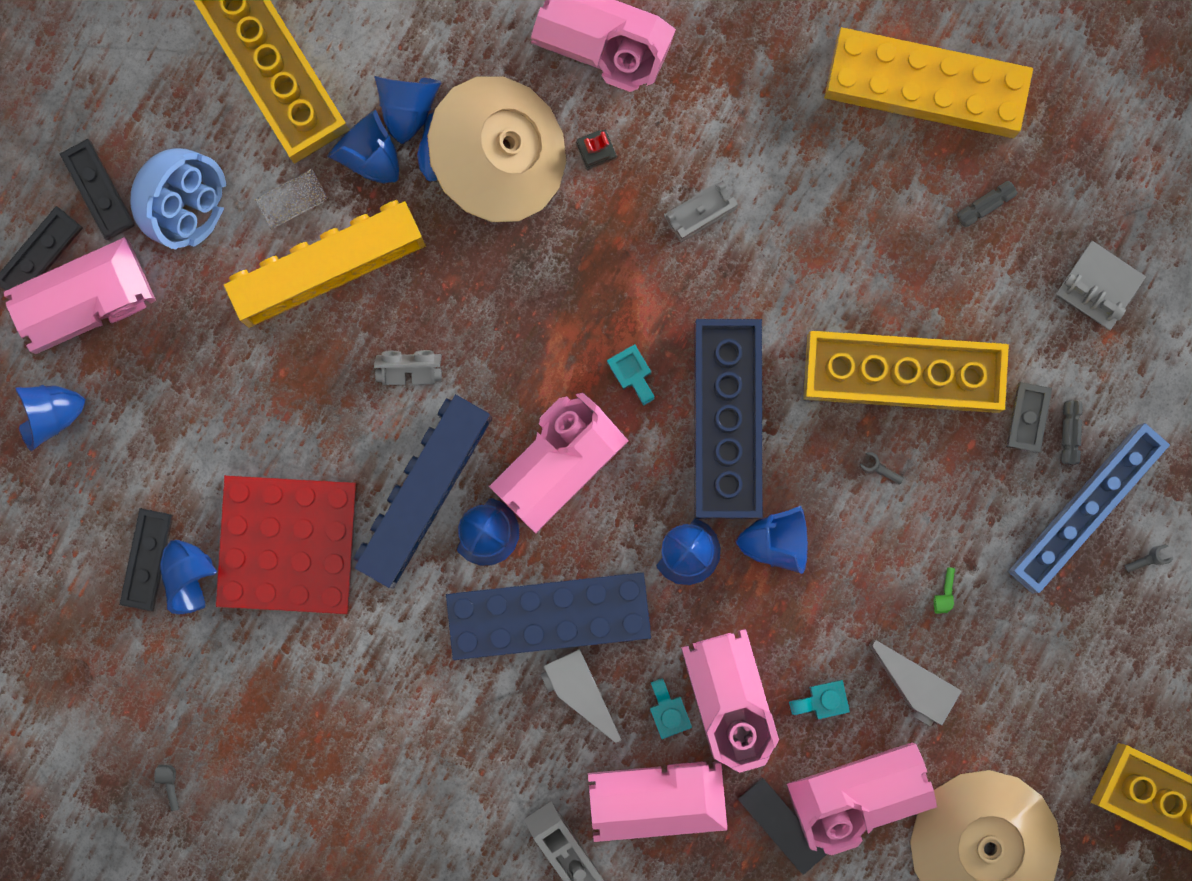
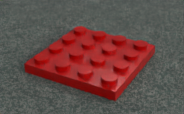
[216,475,357,614]

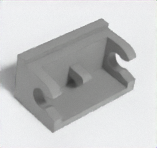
[664,181,738,243]

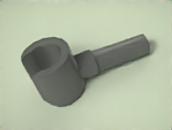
[860,452,904,485]
[1125,544,1173,573]
[155,765,179,811]

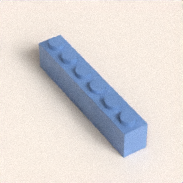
[1008,423,1170,594]

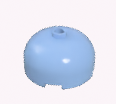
[130,148,226,250]

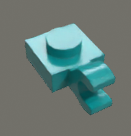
[607,344,655,406]
[650,678,692,739]
[789,680,850,719]

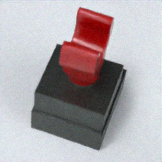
[576,129,617,170]

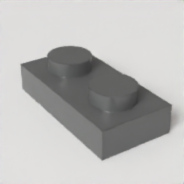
[1006,382,1052,453]

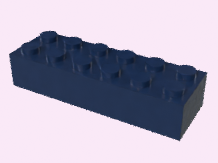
[694,319,763,519]
[353,394,492,589]
[446,572,651,660]

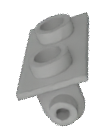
[374,350,442,385]

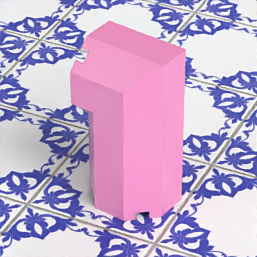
[531,0,676,92]
[4,237,156,354]
[489,393,629,534]
[681,629,779,773]
[787,742,937,855]
[588,761,727,842]

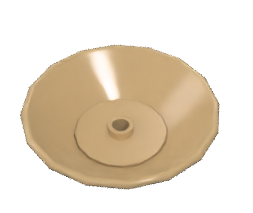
[427,76,566,222]
[910,770,1061,881]

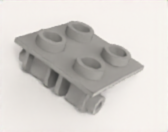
[1056,241,1146,330]

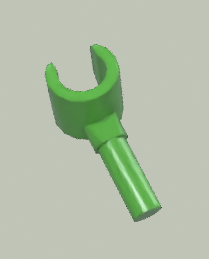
[933,567,955,614]

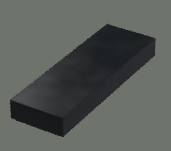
[60,139,135,240]
[0,206,83,291]
[119,508,174,611]
[737,777,827,875]

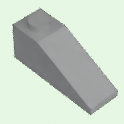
[869,640,962,727]
[541,649,621,743]
[524,801,604,881]

